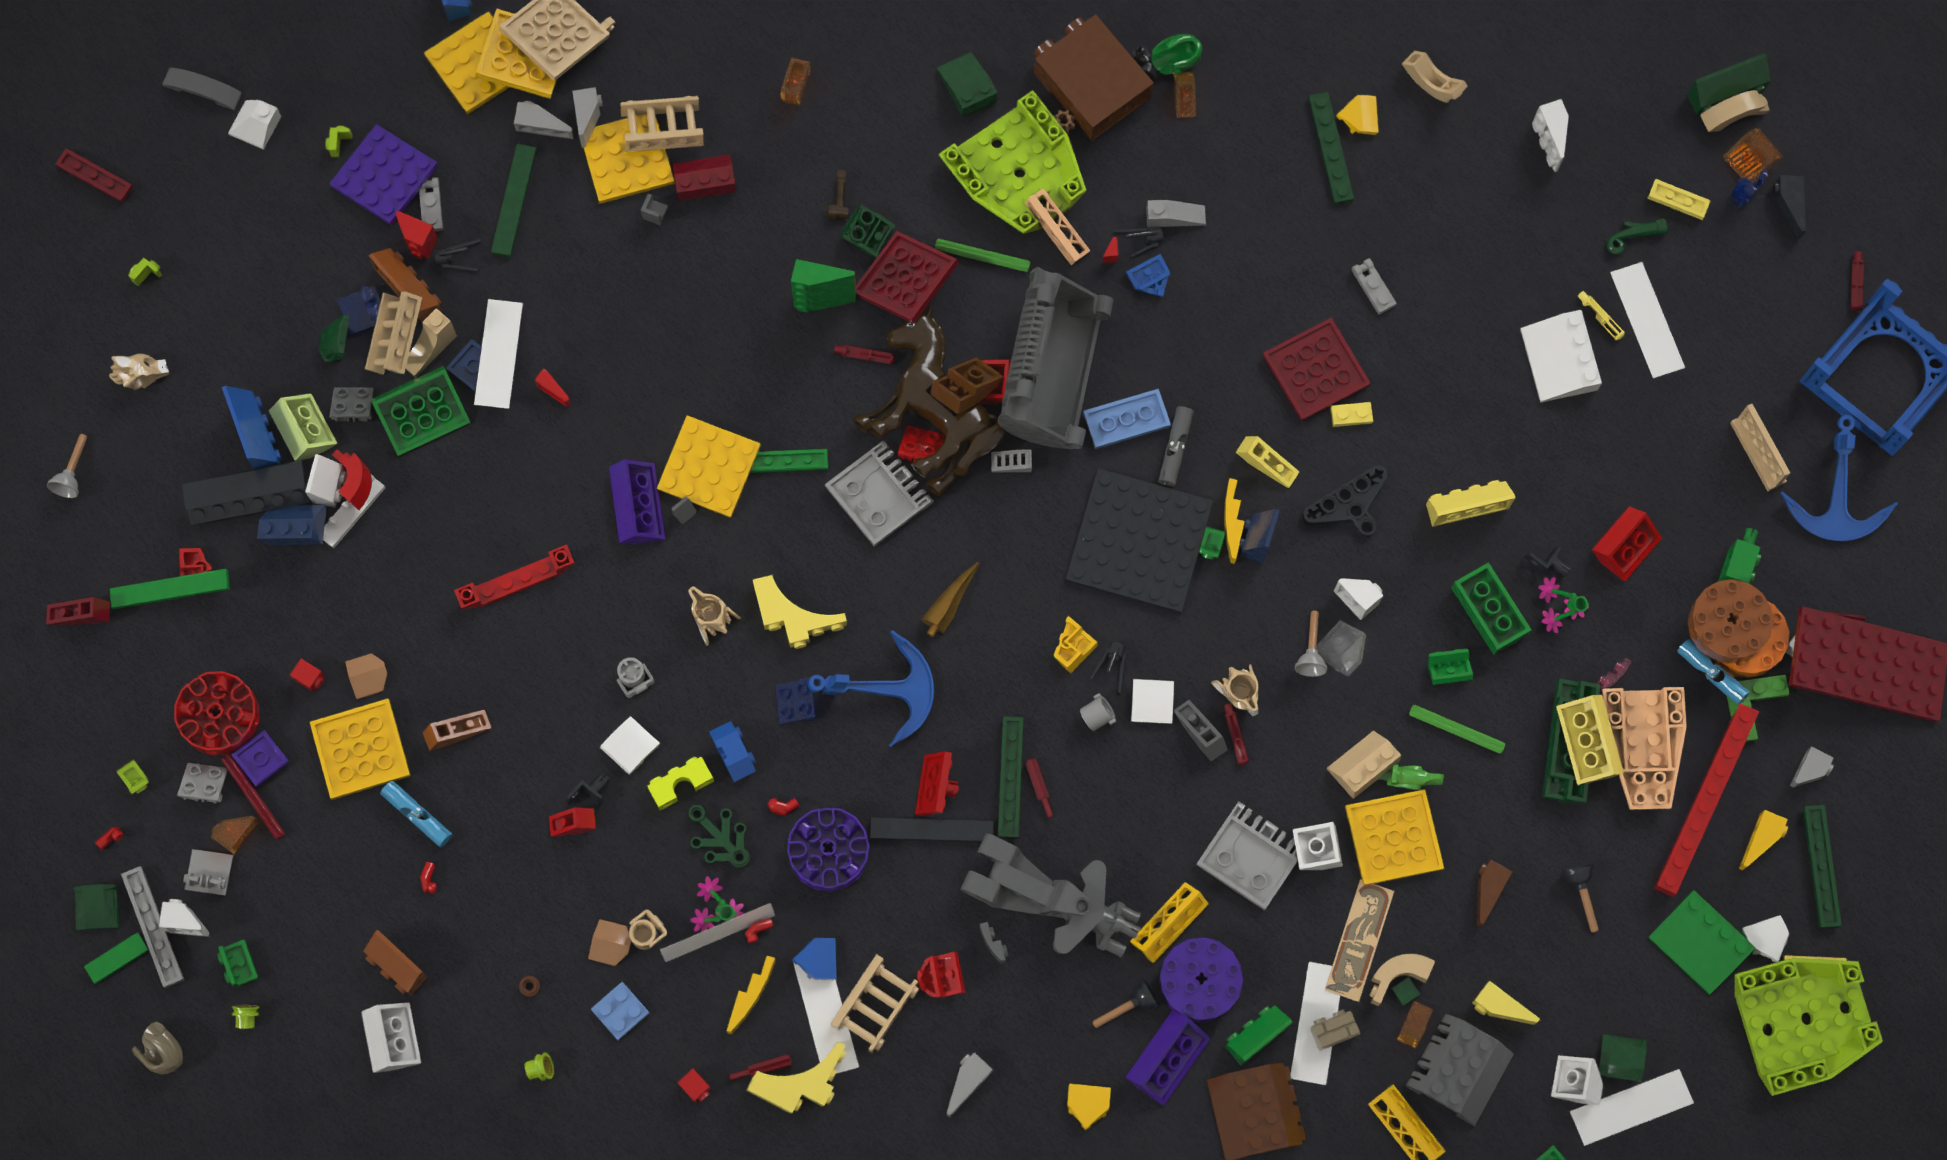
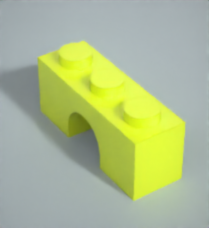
[647,757,714,811]

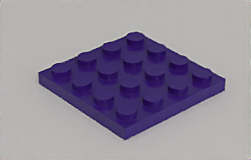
[329,124,439,226]

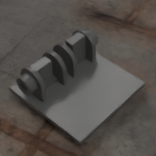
[329,387,374,422]

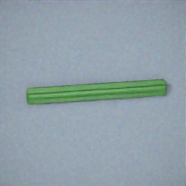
[935,239,1030,272]
[1409,705,1505,753]

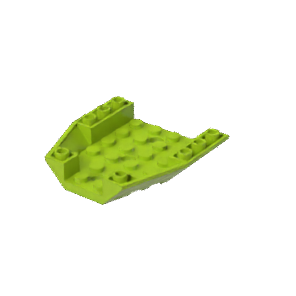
[939,91,1086,234]
[1735,958,1883,1096]

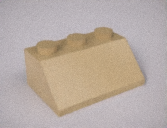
[1327,731,1401,799]

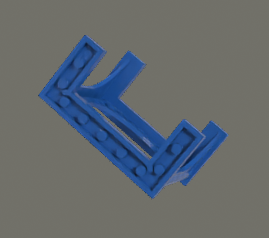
[1800,279,1947,456]

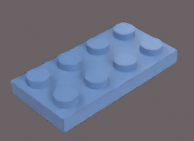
[1083,389,1171,449]

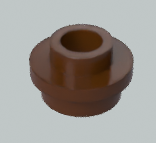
[519,976,540,997]

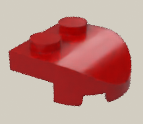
[917,952,965,998]

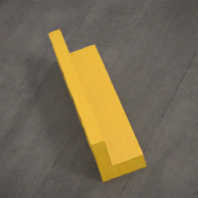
[1130,882,1209,963]
[1368,1085,1445,1160]

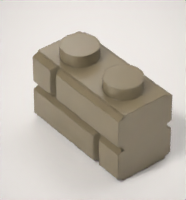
[1310,1009,1360,1051]

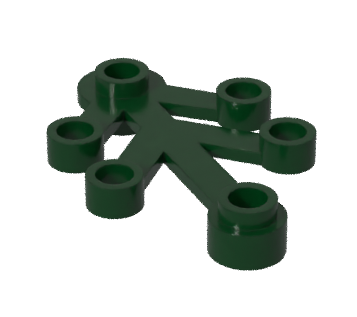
[689,805,750,868]

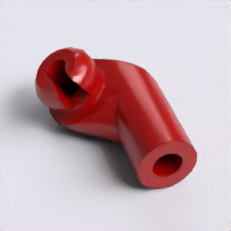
[768,798,800,815]
[95,827,123,850]
[420,862,437,894]
[745,918,773,943]

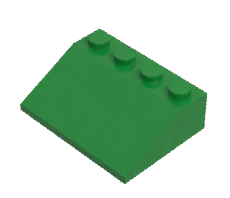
[791,259,857,312]
[371,366,470,456]
[1648,890,1756,995]

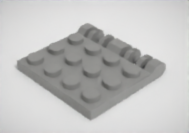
[825,441,934,547]
[1196,802,1298,910]

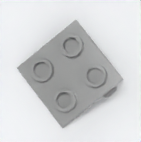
[177,763,228,804]
[184,849,233,895]

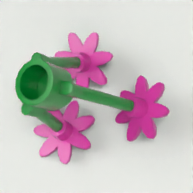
[1539,577,1589,633]
[690,876,744,932]

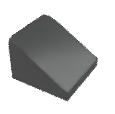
[672,496,697,524]

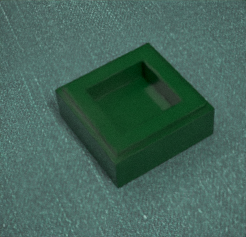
[1391,977,1420,1006]

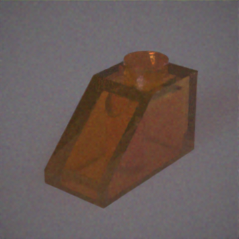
[1173,72,1196,118]
[210,816,259,854]

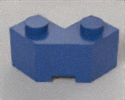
[709,721,756,782]

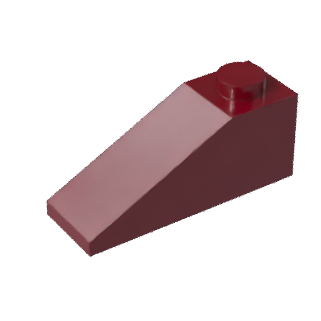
[46,597,110,625]

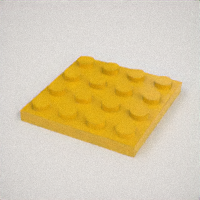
[475,9,557,99]
[424,11,509,114]
[584,113,675,204]
[657,416,761,518]
[310,699,411,800]
[1345,790,1444,886]

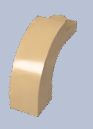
[1402,51,1468,103]
[1701,90,1770,132]
[1370,954,1435,1006]

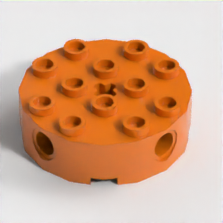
[1710,602,1789,678]

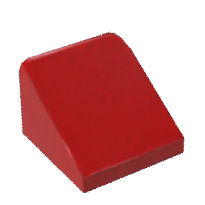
[1103,237,1119,263]

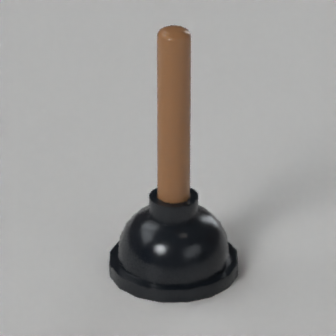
[1561,864,1599,932]
[1093,978,1160,1028]

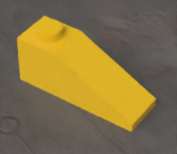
[1739,810,1788,870]

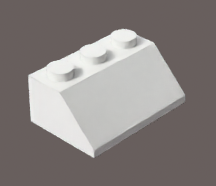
[362,1003,421,1073]

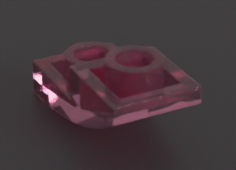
[1597,658,1632,695]

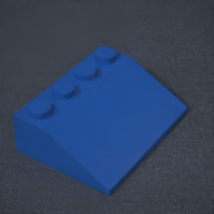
[222,386,282,469]

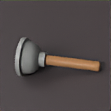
[47,434,87,498]
[1295,611,1327,677]

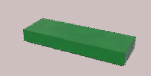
[84,932,150,984]

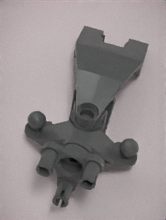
[961,833,1140,957]

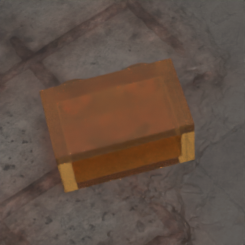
[780,57,811,106]

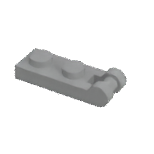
[419,177,443,231]
[1352,258,1397,315]

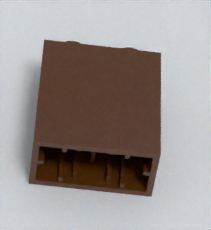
[1034,14,1154,142]

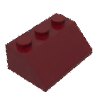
[673,155,736,201]

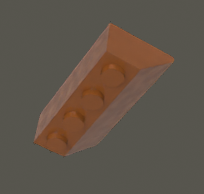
[369,248,442,324]

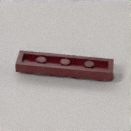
[55,149,133,203]

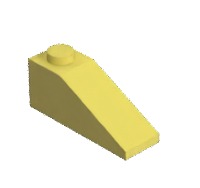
[1236,436,1299,488]
[1472,981,1540,1025]

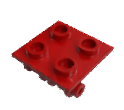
[898,425,945,462]

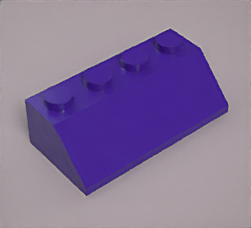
[609,459,665,544]
[1126,1010,1210,1106]

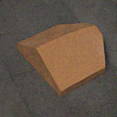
[346,653,387,700]
[588,919,631,966]

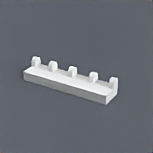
[323,474,385,548]

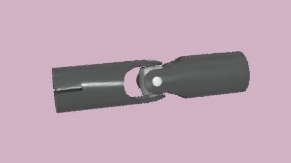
[1158,406,1194,487]

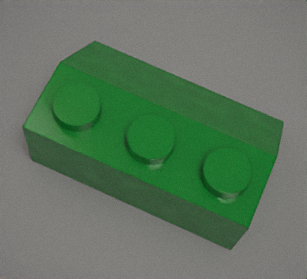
[1225,1005,1292,1066]

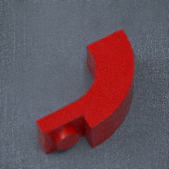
[332,450,372,510]

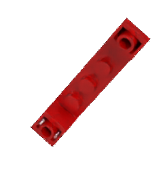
[454,545,575,609]

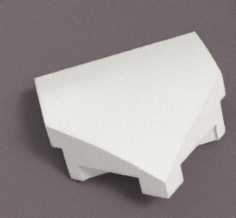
[1742,915,1789,963]

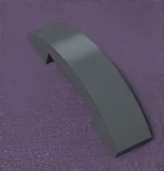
[162,68,242,110]

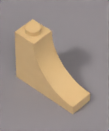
[405,308,457,378]

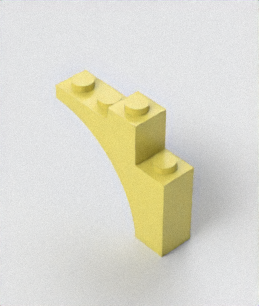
[753,575,847,649]
[746,1042,846,1114]

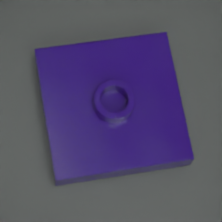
[232,730,290,787]

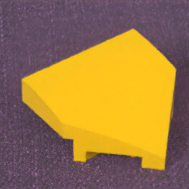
[1336,95,1379,135]
[1067,1084,1111,1130]

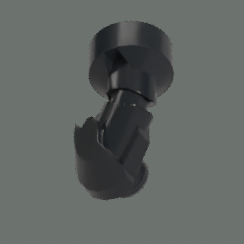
[1132,45,1157,83]

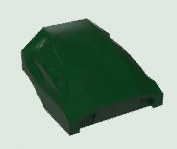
[840,205,896,258]
[318,315,349,363]
[74,884,119,931]
[1598,1034,1647,1082]

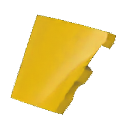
[1054,616,1098,673]

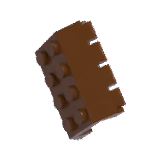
[1207,1063,1306,1160]

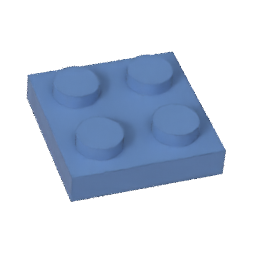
[591,982,650,1041]

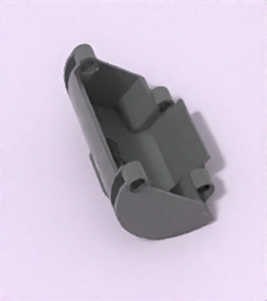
[998,267,1114,449]

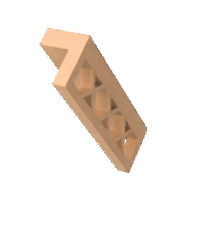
[1024,188,1090,265]

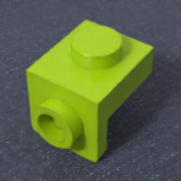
[326,126,352,157]
[128,258,162,286]
[117,759,149,794]

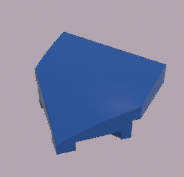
[1125,254,1170,297]
[792,938,837,981]

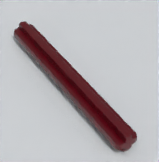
[222,754,285,840]

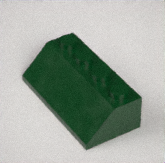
[1687,53,1771,115]

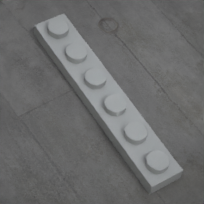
[121,866,184,988]

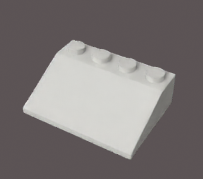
[1520,310,1602,402]

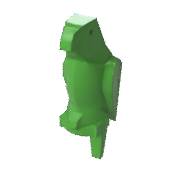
[1379,764,1444,790]

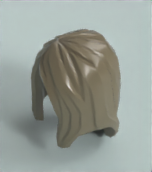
[132,1022,183,1074]

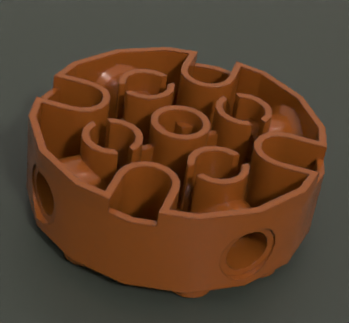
[1687,580,1774,664]

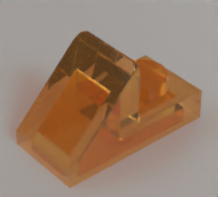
[1397,1001,1433,1048]

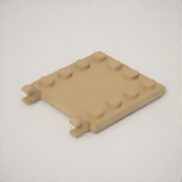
[499,0,615,81]

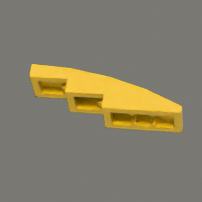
[1224,478,1244,564]
[727,956,776,1034]

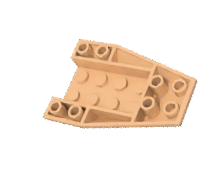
[1602,687,1686,810]

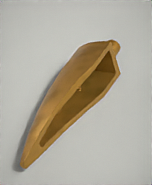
[921,562,980,637]

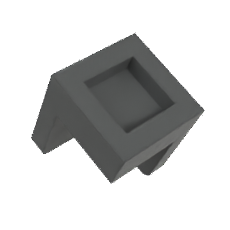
[641,194,668,225]

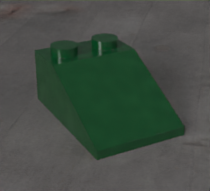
[937,52,997,118]

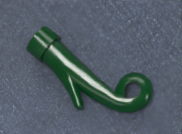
[1607,218,1668,254]

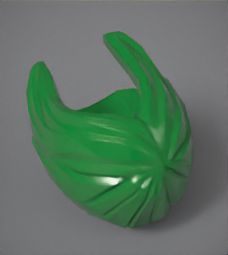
[1151,34,1202,74]

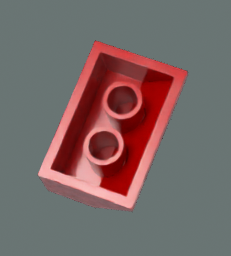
[1592,506,1662,581]

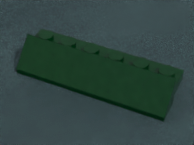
[1542,678,1600,803]

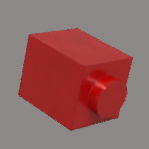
[290,659,325,692]
[678,1069,711,1103]

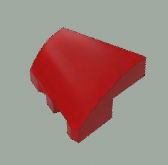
[179,548,212,576]

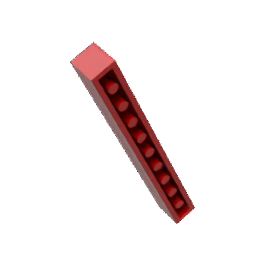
[1654,703,1759,897]

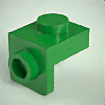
[1199,526,1225,559]

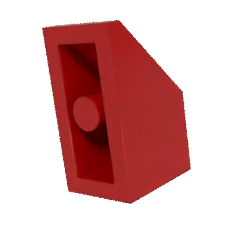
[549,807,596,837]

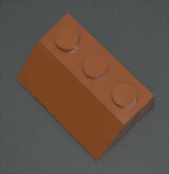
[364,930,428,995]

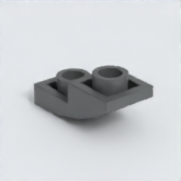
[979,922,1008,964]

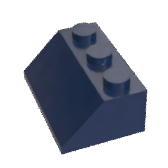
[257,505,327,545]

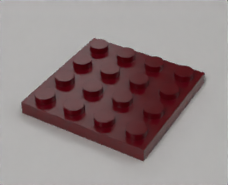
[856,231,959,324]
[1262,318,1371,422]

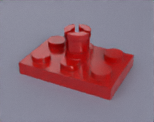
[915,751,959,816]

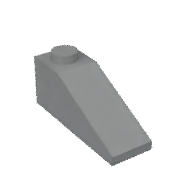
[573,87,603,148]
[514,101,574,139]
[1146,200,1206,227]
[947,1053,993,1117]

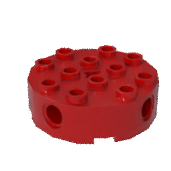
[174,671,259,755]

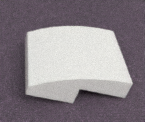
[1131,679,1174,723]
[600,716,660,775]

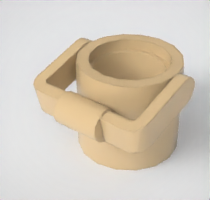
[629,910,667,950]

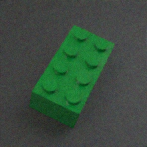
[1451,562,1531,655]

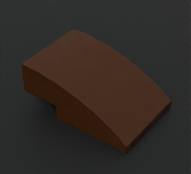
[931,357,1004,414]

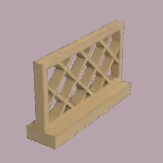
[1730,404,1790,491]

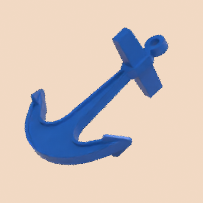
[1780,415,1898,541]
[808,630,934,747]

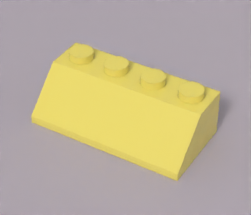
[1426,480,1515,527]
[1556,695,1624,785]

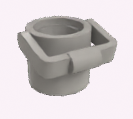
[616,658,654,698]
[1080,693,1117,731]

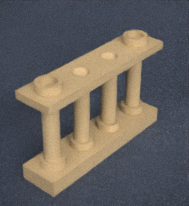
[621,96,703,152]
[365,292,422,375]
[831,954,919,1053]

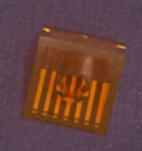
[1723,128,1783,185]

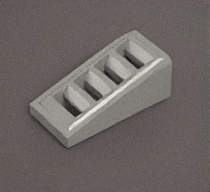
[991,449,1032,472]

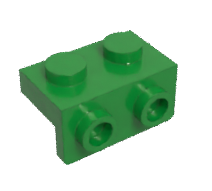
[1428,649,1473,685]
[217,940,259,988]

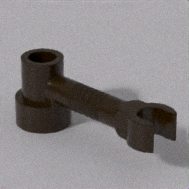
[828,170,848,220]

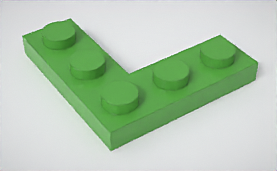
[1727,675,1789,742]

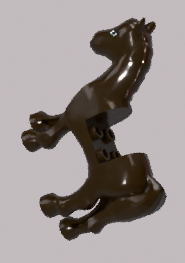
[852,306,1006,497]

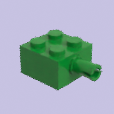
[1718,528,1761,584]

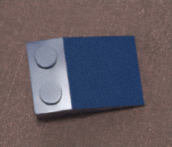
[1238,509,1280,563]

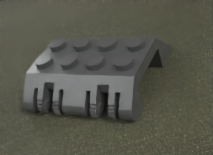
[1406,1014,1514,1126]

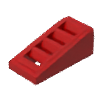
[535,369,571,407]

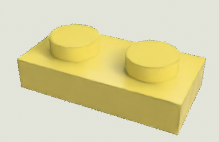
[1331,402,1373,427]

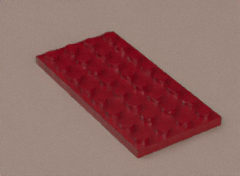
[1789,607,1947,722]

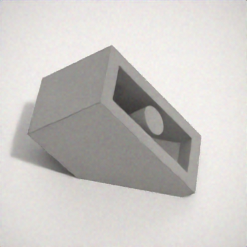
[1790,746,1834,787]

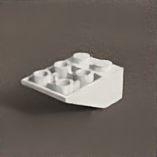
[1532,99,1568,172]

